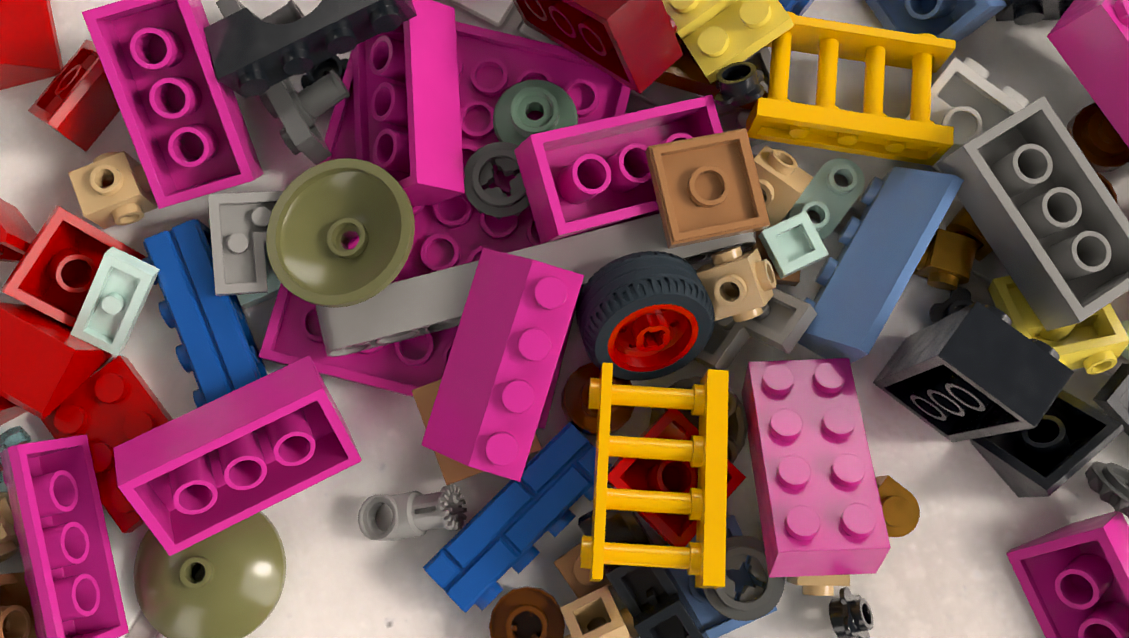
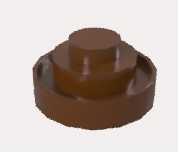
[1067,102,1129,172]
[561,362,635,436]
[489,586,565,638]

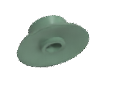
[493,79,578,145]

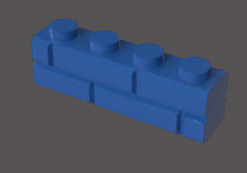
[142,219,268,408]
[423,422,612,613]

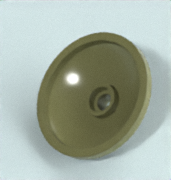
[266,158,415,308]
[133,511,286,638]

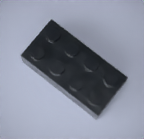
[873,301,1074,443]

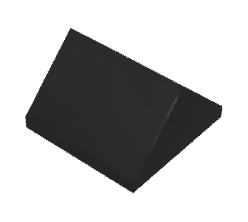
[970,389,1124,498]

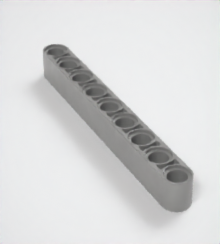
[315,213,756,357]

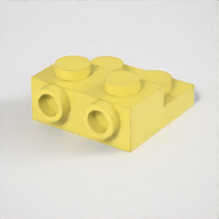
[662,0,794,83]
[988,275,1129,375]

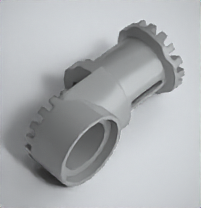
[358,484,467,541]

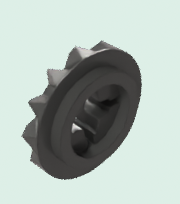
[464,142,530,220]
[1085,462,1129,518]
[702,536,785,621]

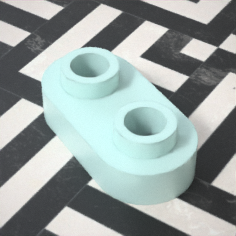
[786,158,865,241]

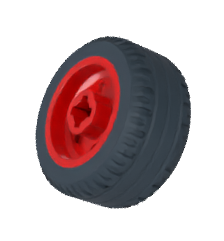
[576,251,715,381]

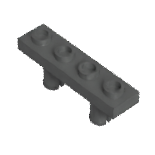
[216,0,351,165]

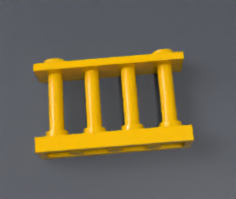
[746,11,956,166]
[580,363,729,589]

